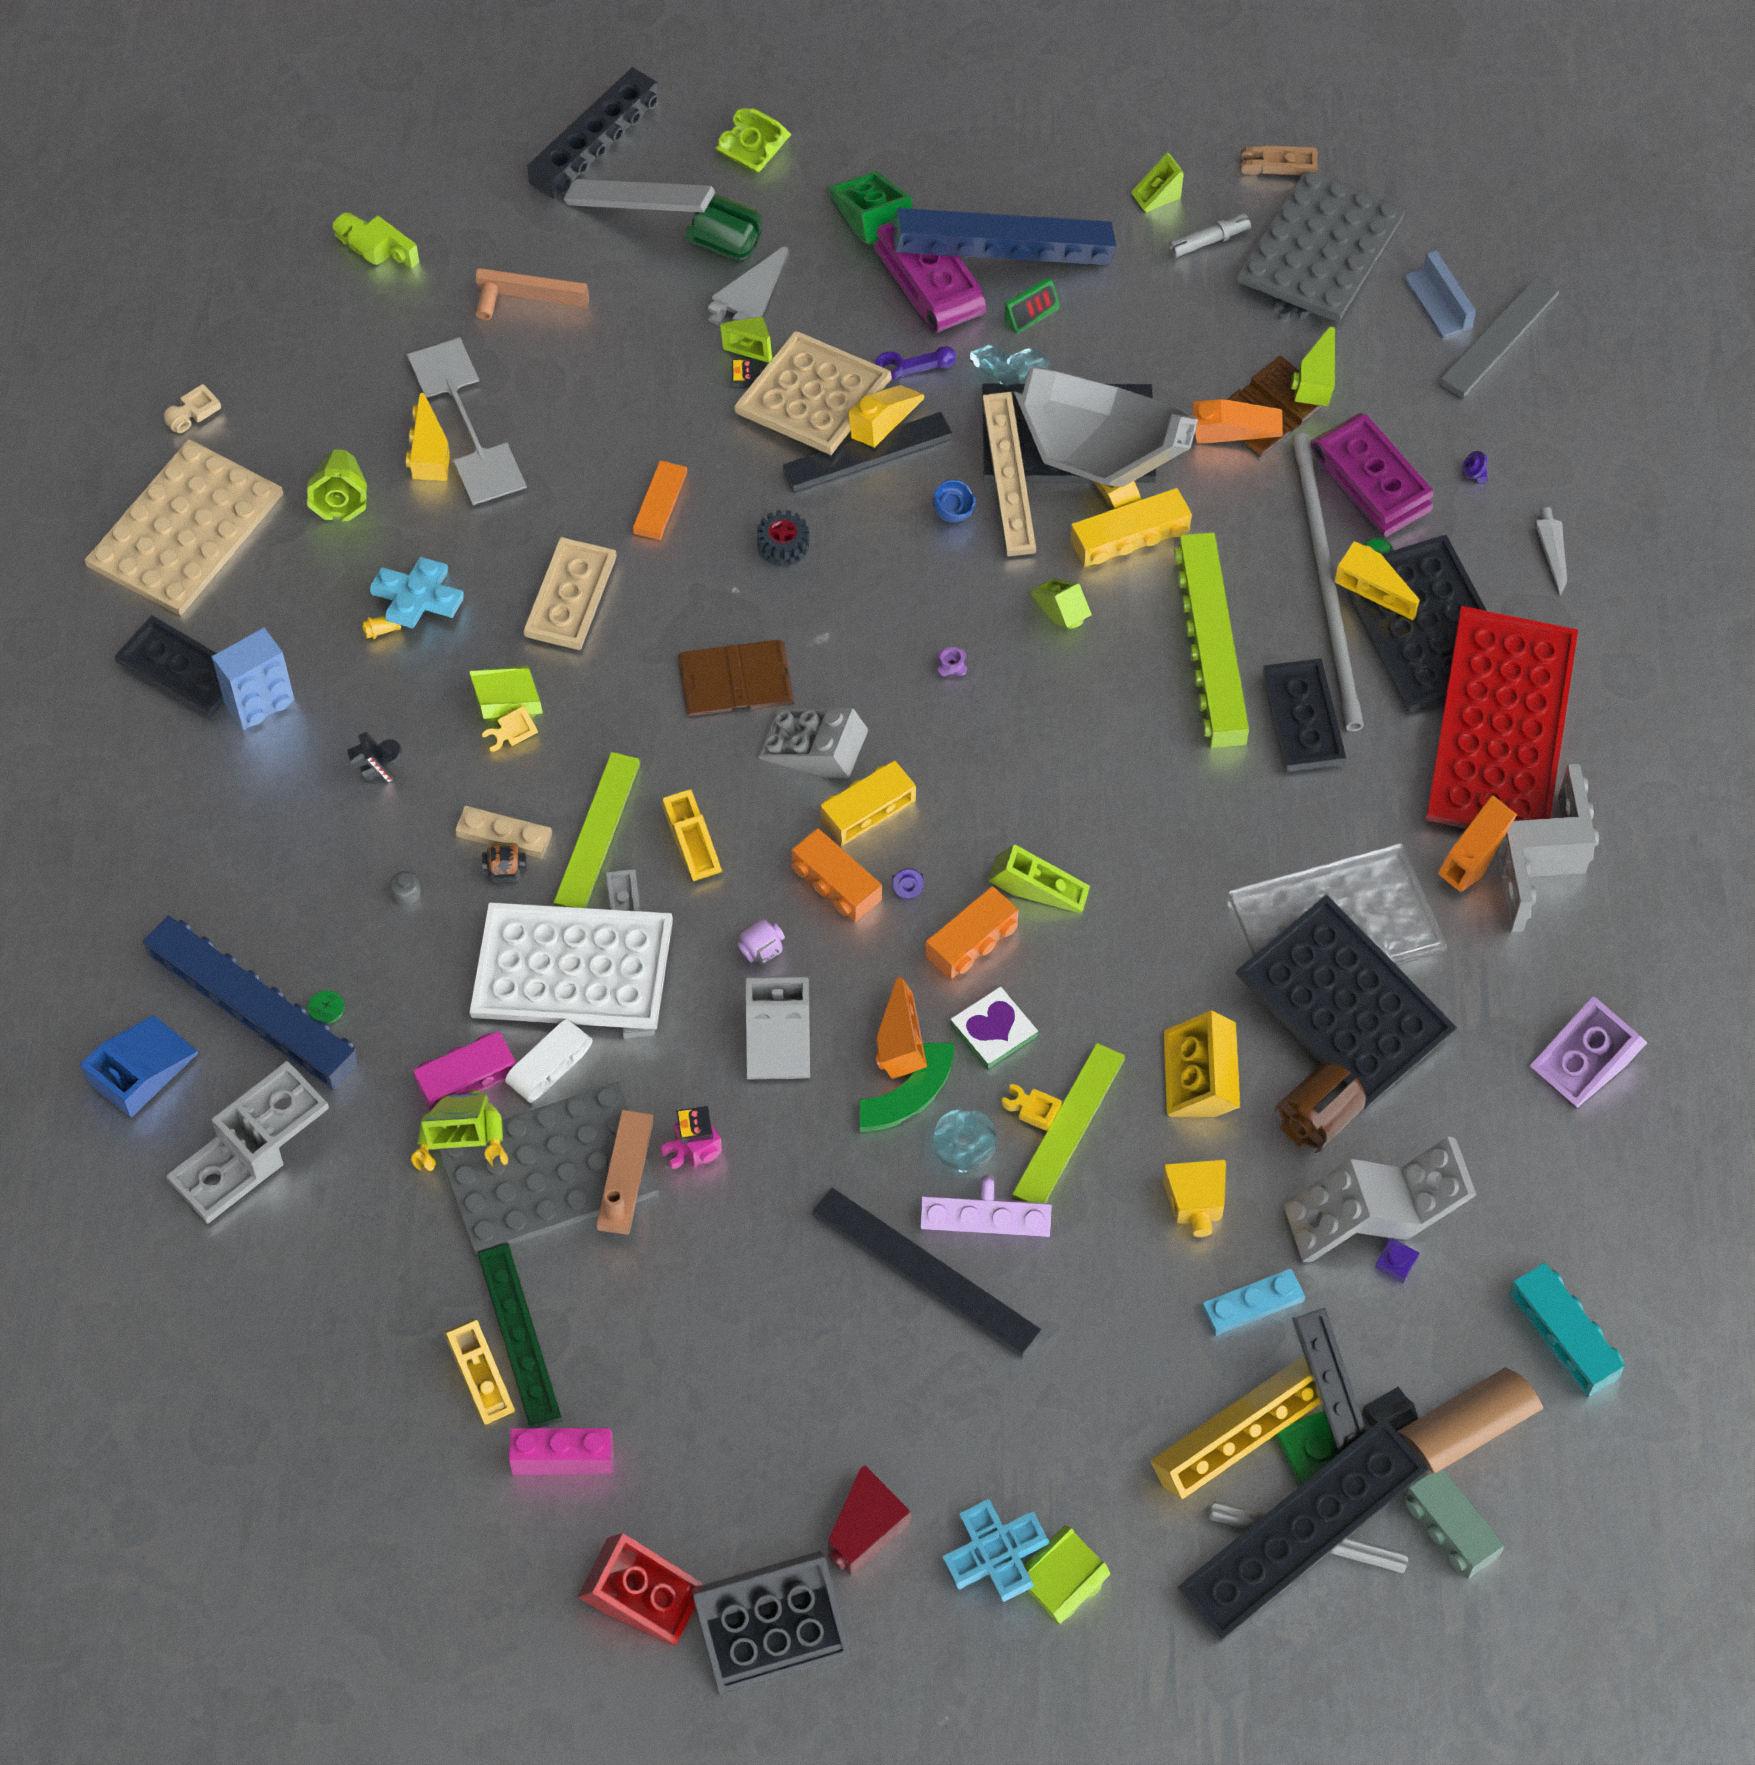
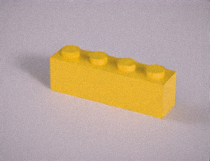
[1070,488,1192,567]

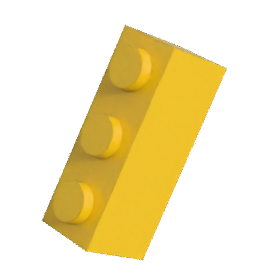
[820,760,916,846]

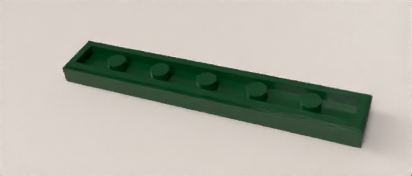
[477,1243,562,1428]

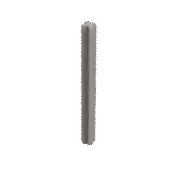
[1209,1501,1408,1573]

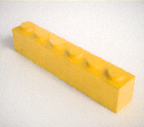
[1150,1355,1320,1499]

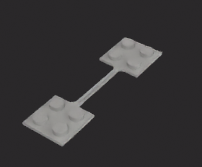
[407,337,527,505]

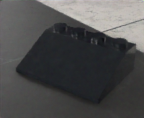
[690,1551,852,1695]

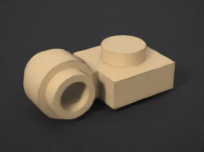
[164,384,221,433]

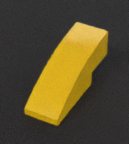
[661,789,722,882]

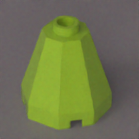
[307,449,367,521]

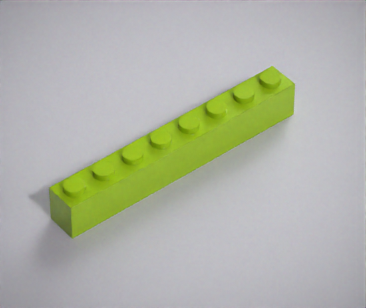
[1174,532,1249,748]

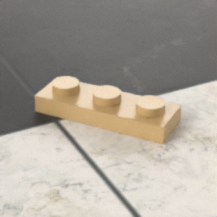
[455,806,552,859]

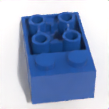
[80,1015,199,1118]

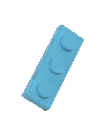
[1202,1269,1305,1336]

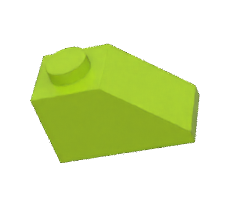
[1030,578,1092,629]

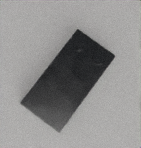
[114,615,224,718]
[1262,658,1347,772]

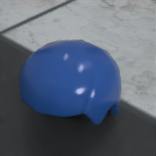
[932,479,976,523]

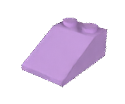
[1530,995,1647,1108]

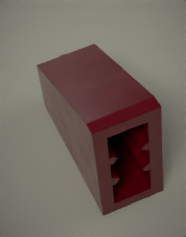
[828,1465,911,1575]

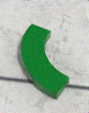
[860,1043,954,1132]

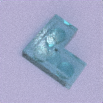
[970,343,1050,387]

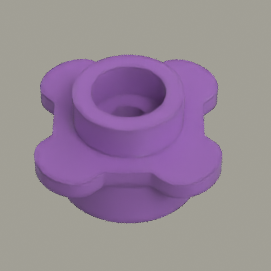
[937,647,967,676]

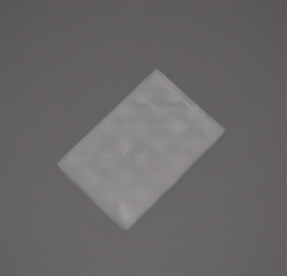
[1229,844,1447,965]

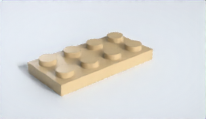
[524,537,617,650]

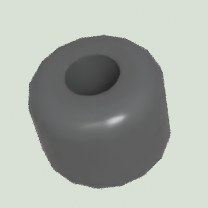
[389,871,421,905]

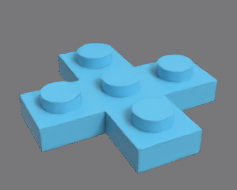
[370,557,464,628]
[943,1499,1050,1602]

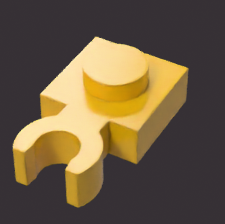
[481,706,538,752]
[1002,1084,1062,1131]

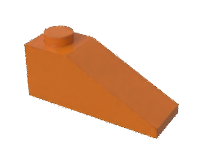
[1193,399,1283,444]
[875,977,927,1079]

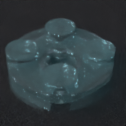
[933,1109,997,1174]

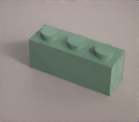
[1405,1469,1505,1579]

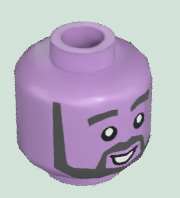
[737,919,785,965]

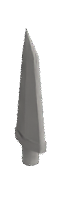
[1534,507,1567,595]

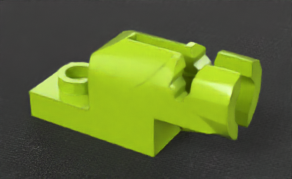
[332,212,419,269]

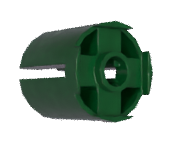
[685,194,763,262]

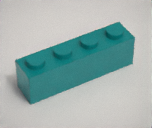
[1509,1262,1625,1397]

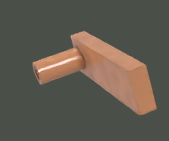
[475,268,590,320]
[597,1110,654,1235]

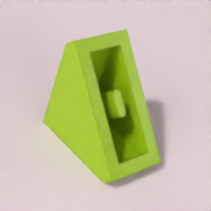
[1131,153,1184,212]
[720,316,772,363]

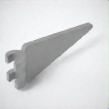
[708,247,788,325]

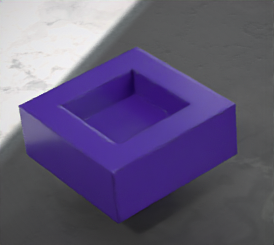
[1375,1238,1420,1283]

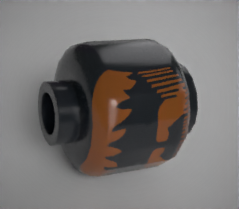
[482,842,527,883]

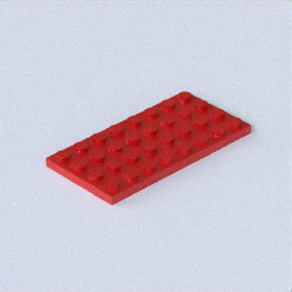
[1425,606,1578,829]

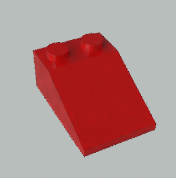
[577,1533,704,1646]

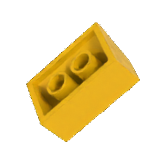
[1163,1010,1240,1117]

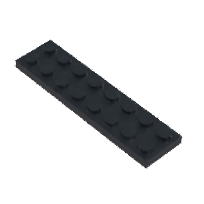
[1177,1418,1429,1642]

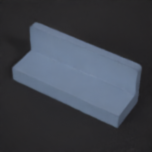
[1404,250,1476,338]

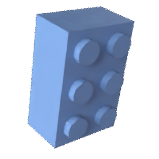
[212,628,295,730]

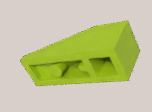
[1290,327,1335,407]
[988,844,1090,913]

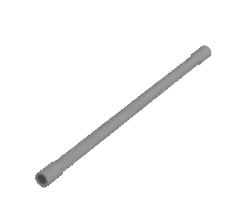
[1292,433,1364,731]

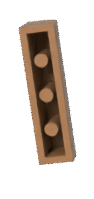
[1397,1367,1544,1474]

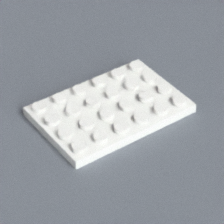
[470,903,673,1029]

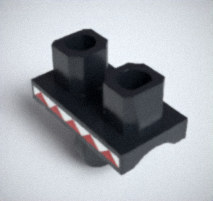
[347,732,402,783]

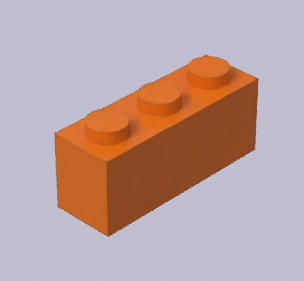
[791,828,882,922]
[925,886,1019,980]

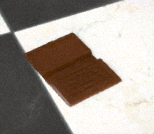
[1226,355,1332,456]
[678,640,795,717]

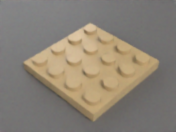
[734,331,892,455]

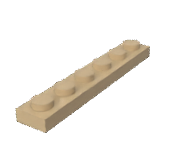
[983,392,1036,557]

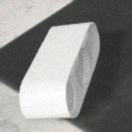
[505,1019,592,1102]

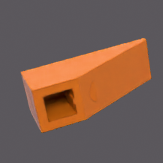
[1438,796,1517,892]

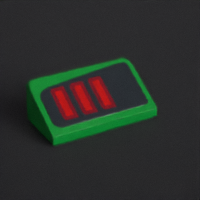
[1004,277,1060,333]

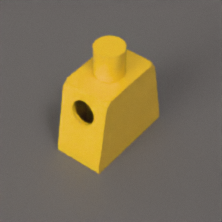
[1162,1160,1226,1237]

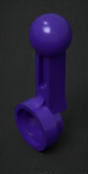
[875,346,956,381]

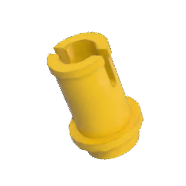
[362,615,401,640]

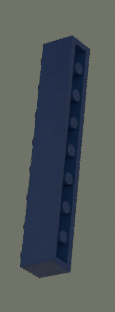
[891,208,1117,265]
[143,915,358,1091]

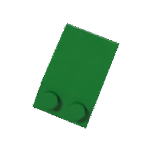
[827,171,913,244]

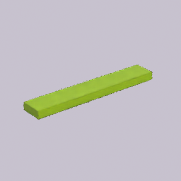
[554,752,640,908]
[1012,1043,1125,1203]

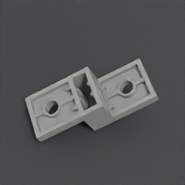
[166,1061,329,1224]

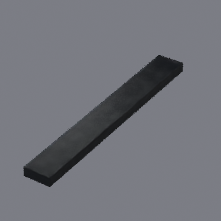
[813,1187,1042,1358]

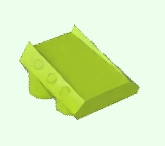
[714,108,791,173]
[469,665,543,728]
[1024,1525,1111,1624]

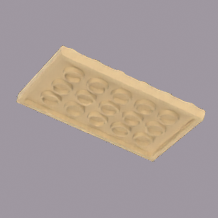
[85,439,284,617]

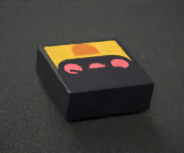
[732,359,761,388]
[676,1106,713,1144]

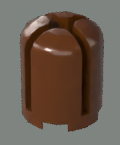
[1274,1062,1366,1153]

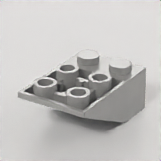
[758,708,869,778]
[746,977,810,1079]

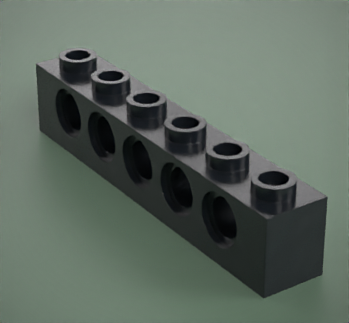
[527,67,659,199]

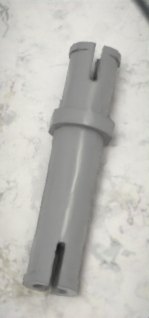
[1169,213,1251,258]

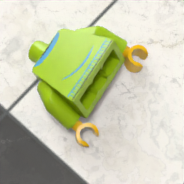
[411,1090,508,1171]

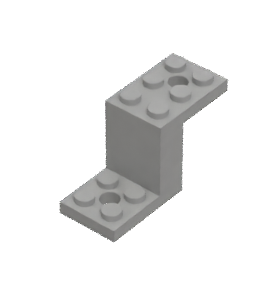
[1496,764,1599,932]
[1283,1136,1476,1263]

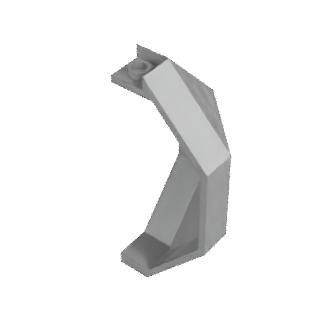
[1014,367,1198,487]

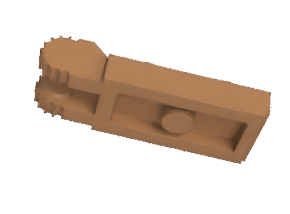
[1241,145,1318,175]

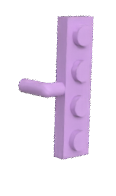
[921,1174,1052,1237]

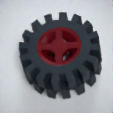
[757,510,809,566]

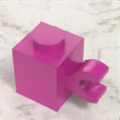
[661,1122,722,1169]

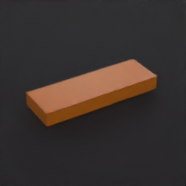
[633,460,688,541]

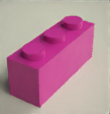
[413,1031,516,1111]
[509,1428,614,1475]

